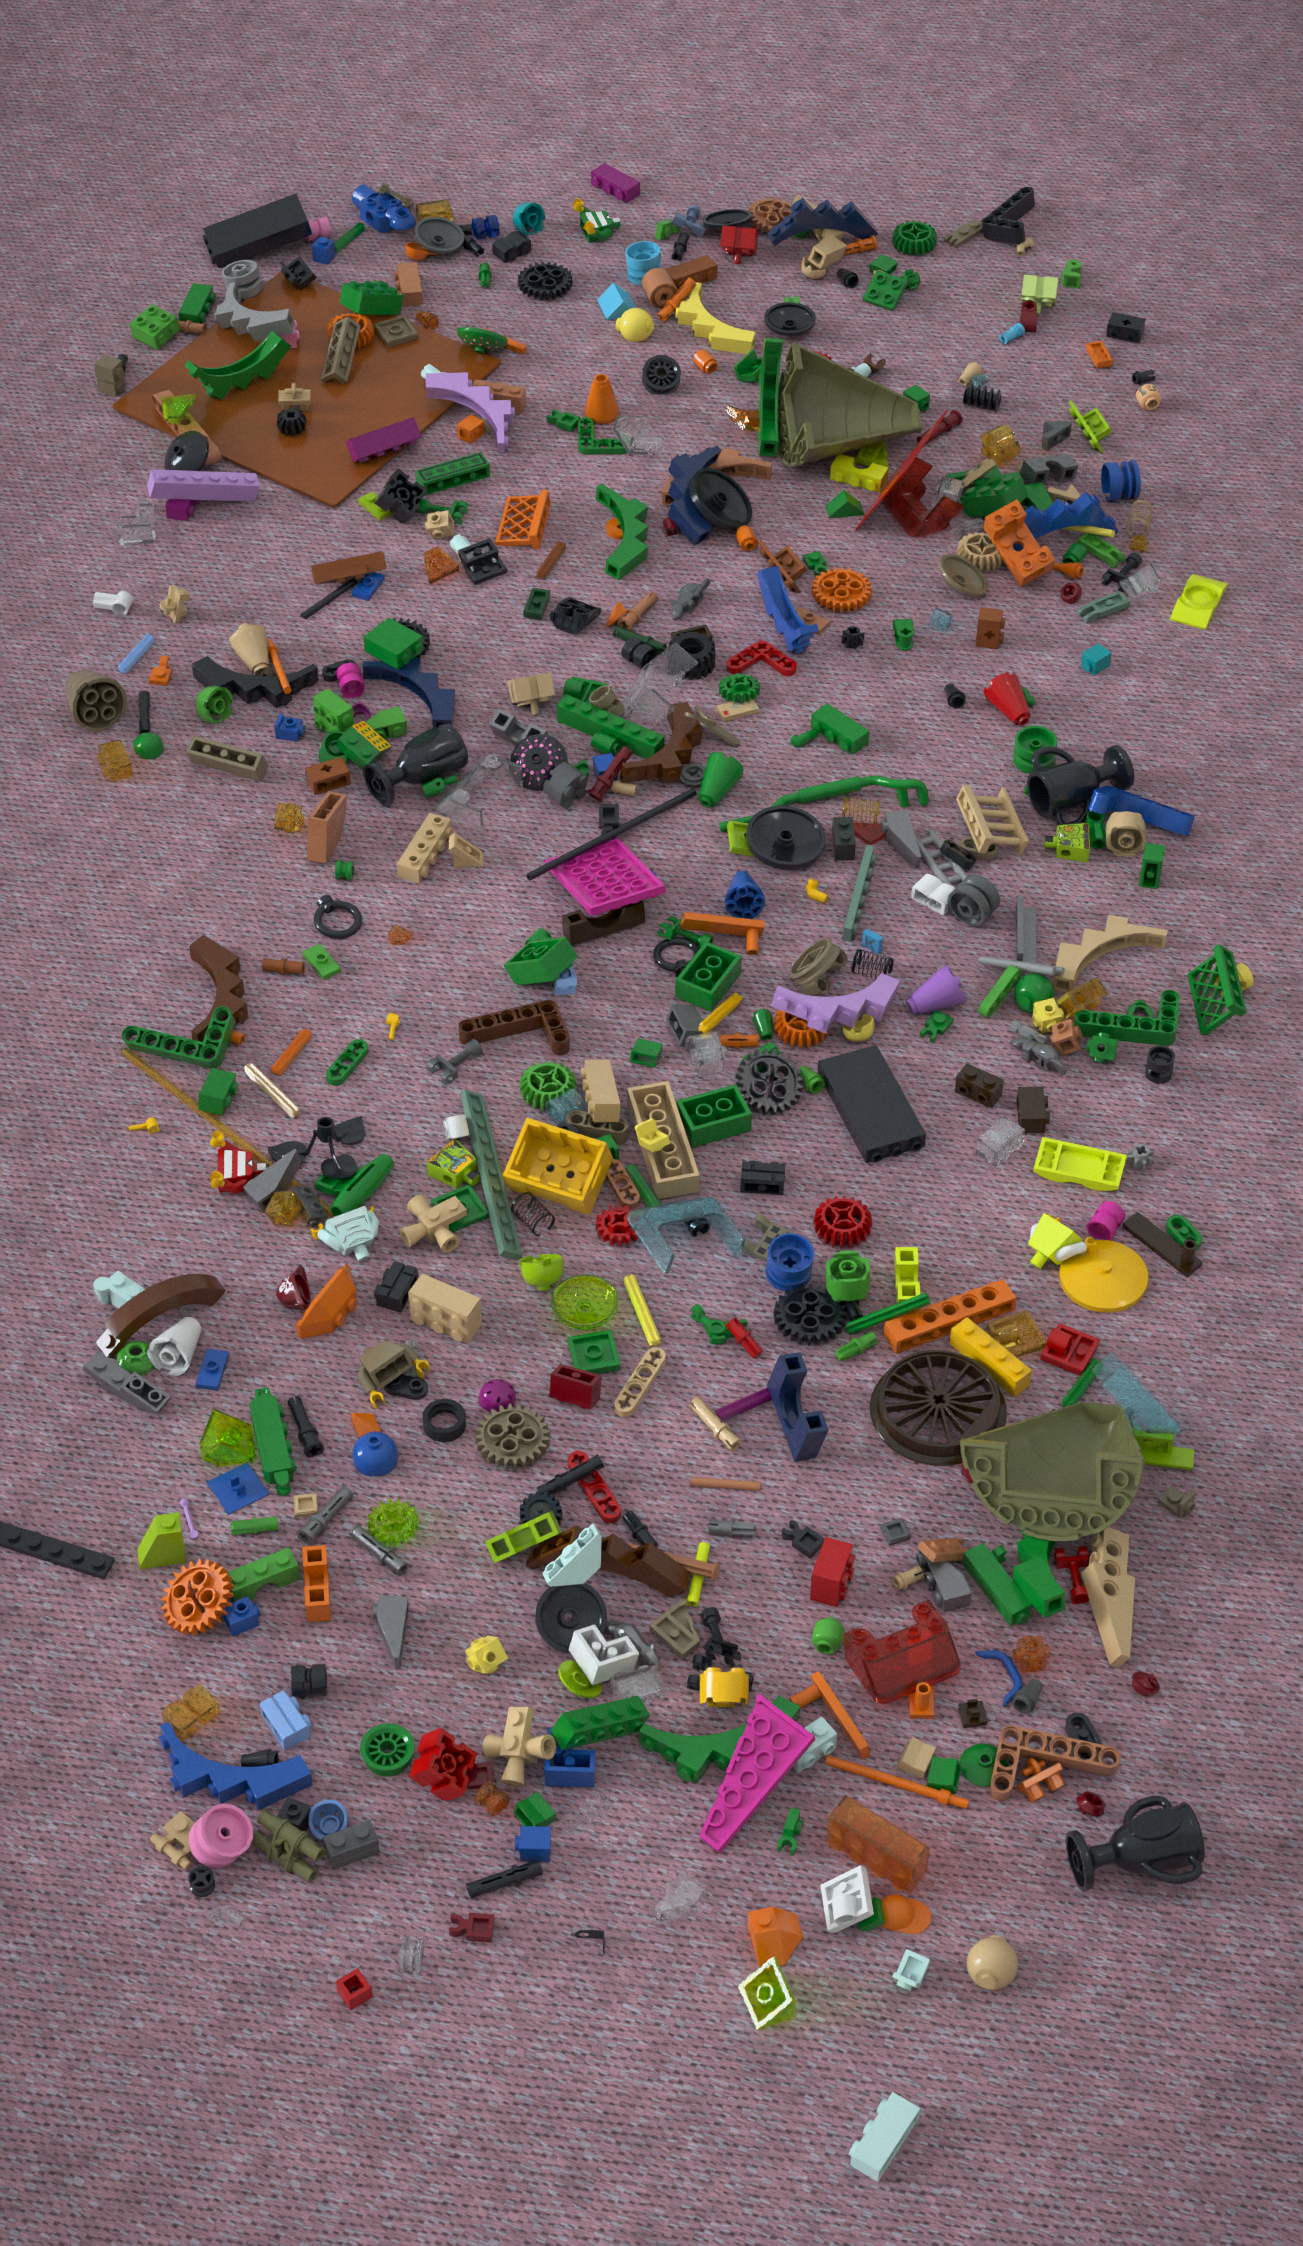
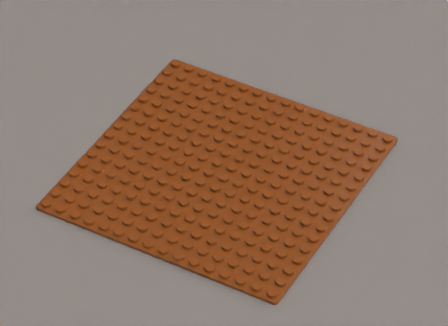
[113,271,501,508]

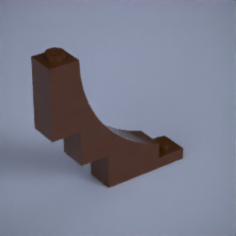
[526,1525,691,1597]

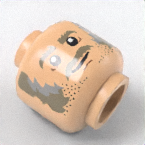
[1136,384,1161,410]

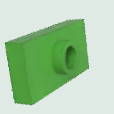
[302,944,341,980]

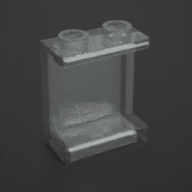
[613,415,666,455]

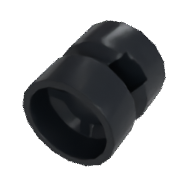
[621,637,657,670]
[1145,1045,1175,1084]
[291,1664,327,1697]

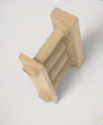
[956,785,1029,855]

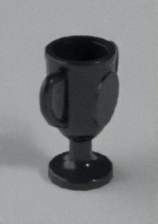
[363,723,468,807]
[1027,745,1134,826]
[1065,1796,1205,1892]

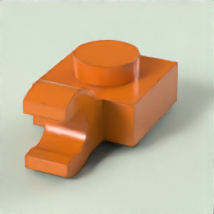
[149,655,172,686]

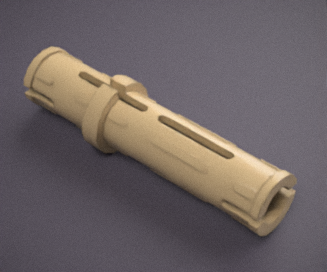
[689,1397,742,1452]

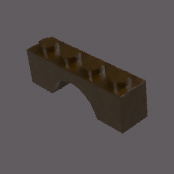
[562,900,646,946]

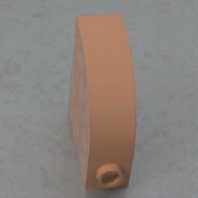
[307,791,347,863]

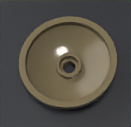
[939,554,988,597]

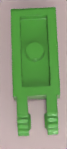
[1077,533,1126,568]

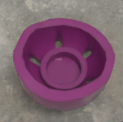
[478,1379,516,1412]

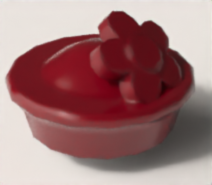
[1061,583,1082,604]
[1132,1671,1160,1697]
[1076,1791,1105,1817]

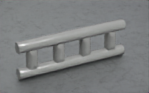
[915,829,968,887]
[978,956,1065,975]

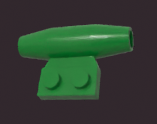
[314,1154,394,1217]

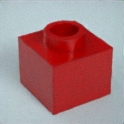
[336,1968,372,2011]

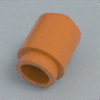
[693,349,718,374]
[736,526,758,551]

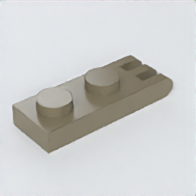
[944,219,983,248]

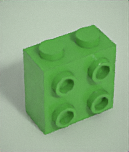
[129,304,180,350]
[313,689,355,734]

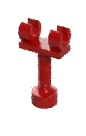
[1054,1546,1090,1604]

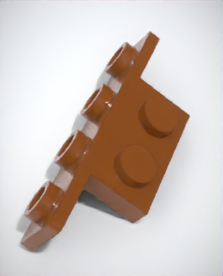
[758,540,807,594]
[311,551,387,584]

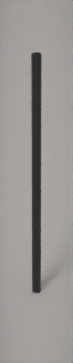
[526,788,696,881]

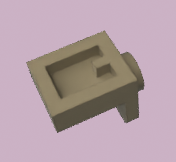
[1157,1485,1196,1518]

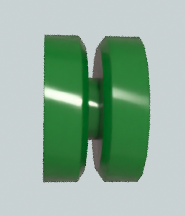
[1013,726,1058,774]

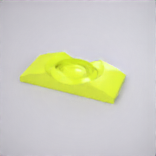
[1170,574,1228,630]
[1033,1137,1127,1191]

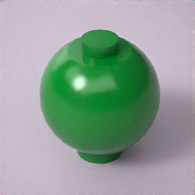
[1013,973,1055,1014]

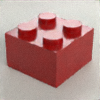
[810,1537,856,1607]

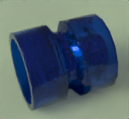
[472,214,500,240]

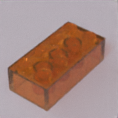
[827,1795,930,1894]

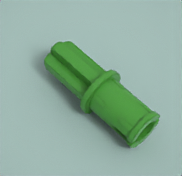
[835,1332,878,1361]
[230,1516,278,1535]

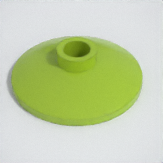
[558,1660,602,1699]

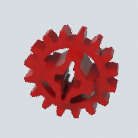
[596,1204,643,1247]

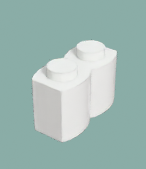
[911,874,955,915]

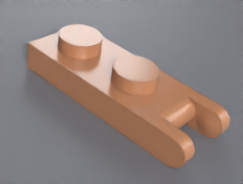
[918,1538,970,1563]

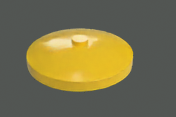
[1059,1240,1148,1313]

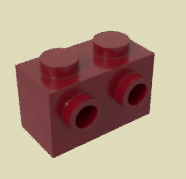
[549,1363,602,1409]

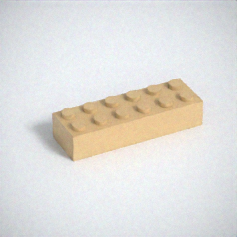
[627,1081,700,1200]

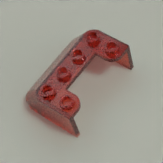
[843,1599,961,1704]

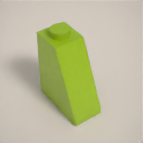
[137,1512,187,1570]

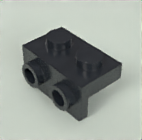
[280,256,317,290]

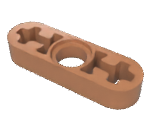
[605,1159,640,1209]

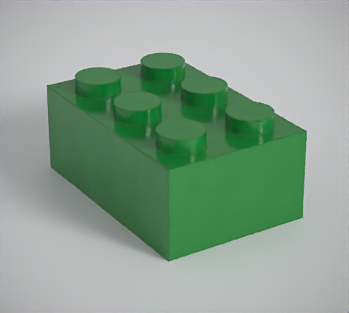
[340,281,404,315]
[960,475,1028,517]
[503,937,578,986]
[675,942,742,1012]
[676,1084,752,1148]

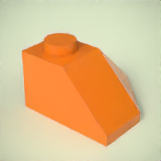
[747,1907,803,1971]

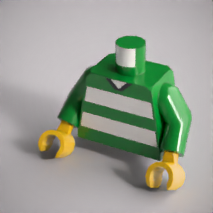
[573,198,621,243]

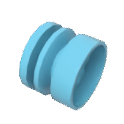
[625,241,662,285]

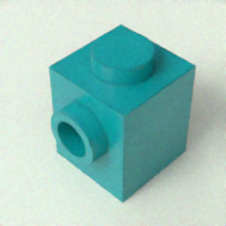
[1081,643,1112,675]

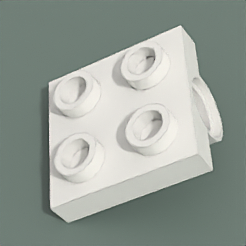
[820,1866,874,1933]

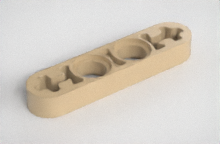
[614,1347,666,1417]

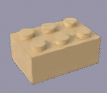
[408,1274,482,1343]

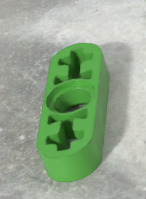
[978,965,1022,1018]

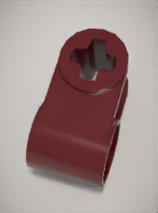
[1020,301,1037,332]

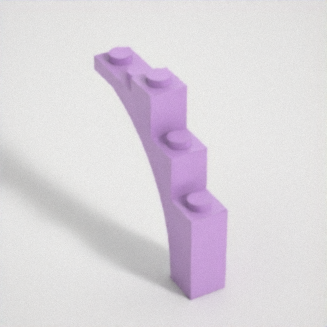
[426,372,515,453]
[771,973,900,1034]

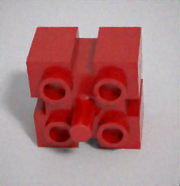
[720,226,759,264]
[409,1728,477,1801]

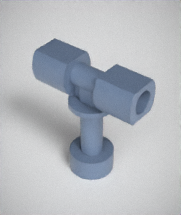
[672,205,706,237]

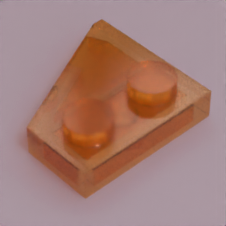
[423,546,459,584]

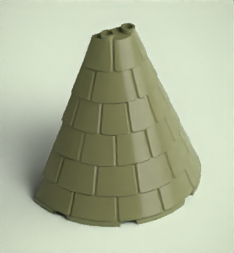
[778,342,923,467]
[960,1402,1144,1541]

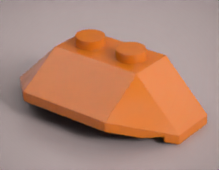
[296,1264,358,1339]

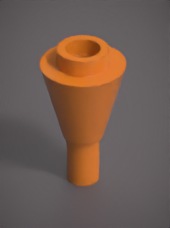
[1053,562,1084,580]

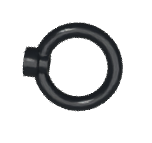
[314,895,362,939]
[653,937,700,977]

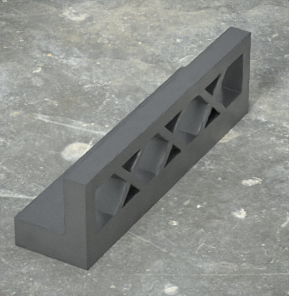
[1016,895,1037,963]

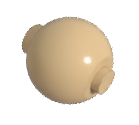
[967,1935,1018,1990]

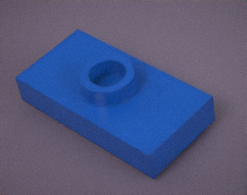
[352,572,385,601]
[196,1348,229,1391]

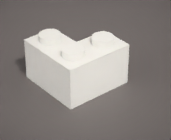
[569,1624,639,1685]

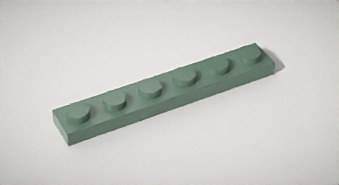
[843,845,877,942]

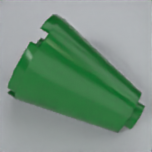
[698,752,744,807]

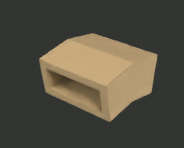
[896,1737,936,1779]

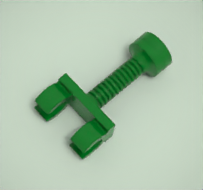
[418,499,469,525]
[657,916,714,948]

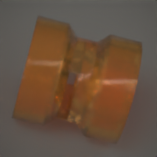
[475,1782,510,1817]

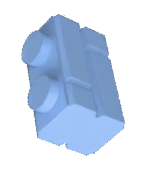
[260,1690,312,1750]

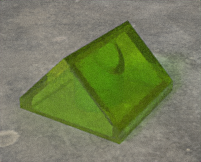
[738,1957,796,2030]

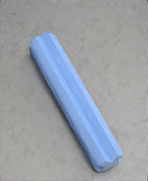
[118,634,155,673]

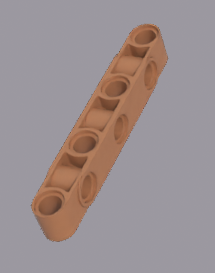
[151,390,222,467]

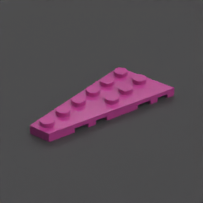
[699,1693,816,1854]

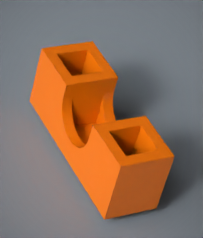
[302,1545,331,1623]

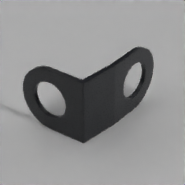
[575,1930,605,1954]

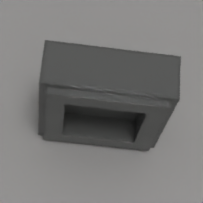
[880,1518,911,1546]

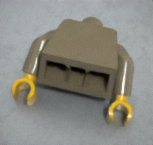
[358,1341,430,1408]

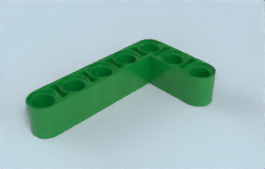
[1074,990,1180,1046]
[121,1006,236,1068]

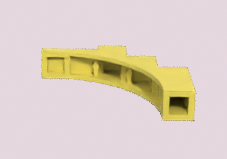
[675,282,755,354]

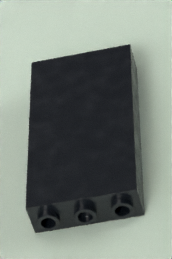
[202,193,312,268]
[817,1045,926,1163]

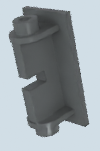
[292,1186,328,1227]

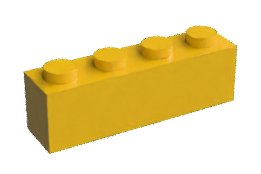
[950,1317,1032,1397]

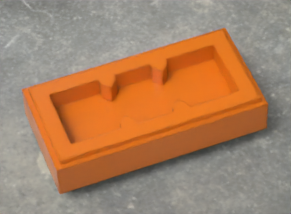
[1086,341,1113,368]

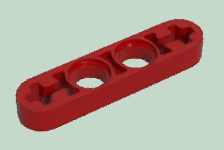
[568,1451,621,1524]

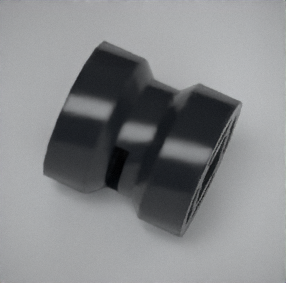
[682,1206,710,1237]

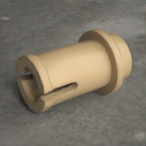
[611,779,637,797]
[892,1566,924,1590]

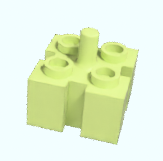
[1022,275,1058,314]

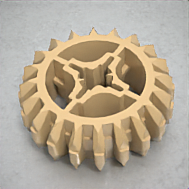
[957,532,1004,573]

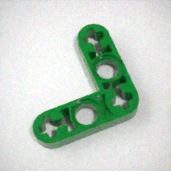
[578,417,629,455]

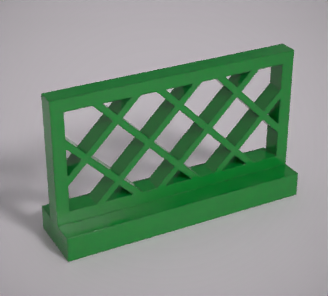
[1188,944,1247,1035]

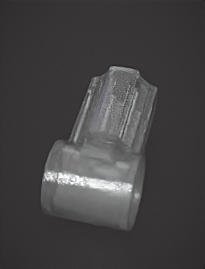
[947,518,984,541]

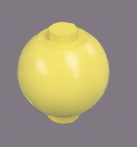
[616,308,654,342]

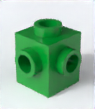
[1086,1032,1119,1063]

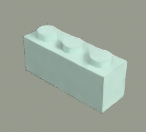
[849,2092,920,2182]

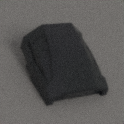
[550,597,602,634]

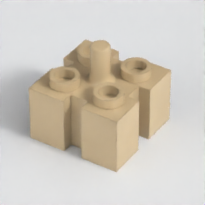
[507,672,555,715]

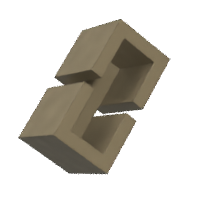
[94,355,126,397]

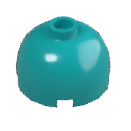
[512,202,546,236]

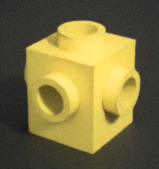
[1032,998,1064,1034]
[465,1636,508,1674]

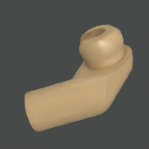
[1016,237,1034,256]

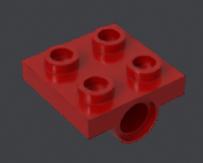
[1040,1323,1100,1376]

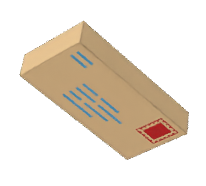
[716,698,759,722]

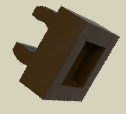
[958,1699,988,1728]

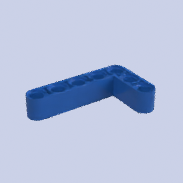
[1088,785,1195,836]

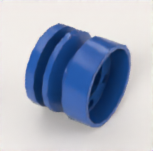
[1101,460,1141,501]
[766,1233,814,1292]

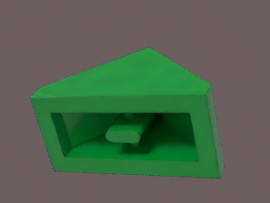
[826,490,864,519]

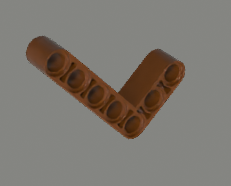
[458,1000,570,1055]

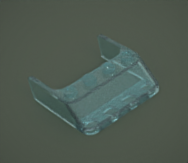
[627,1197,745,1274]
[1092,1352,1183,1434]

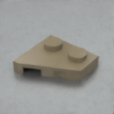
[649,1598,700,1660]

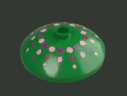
[457,327,508,354]

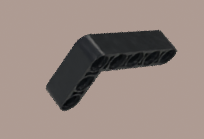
[982,187,1035,244]

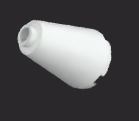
[147,1317,202,1376]

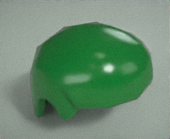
[133,732,164,759]

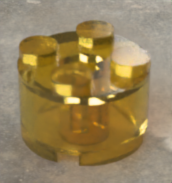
[981,424,1020,467]

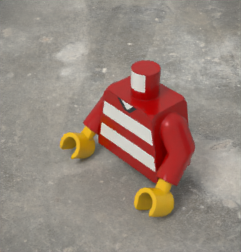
[209,1131,267,1195]

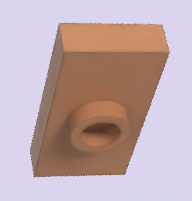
[795,606,830,635]

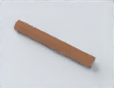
[691,1477,761,1491]

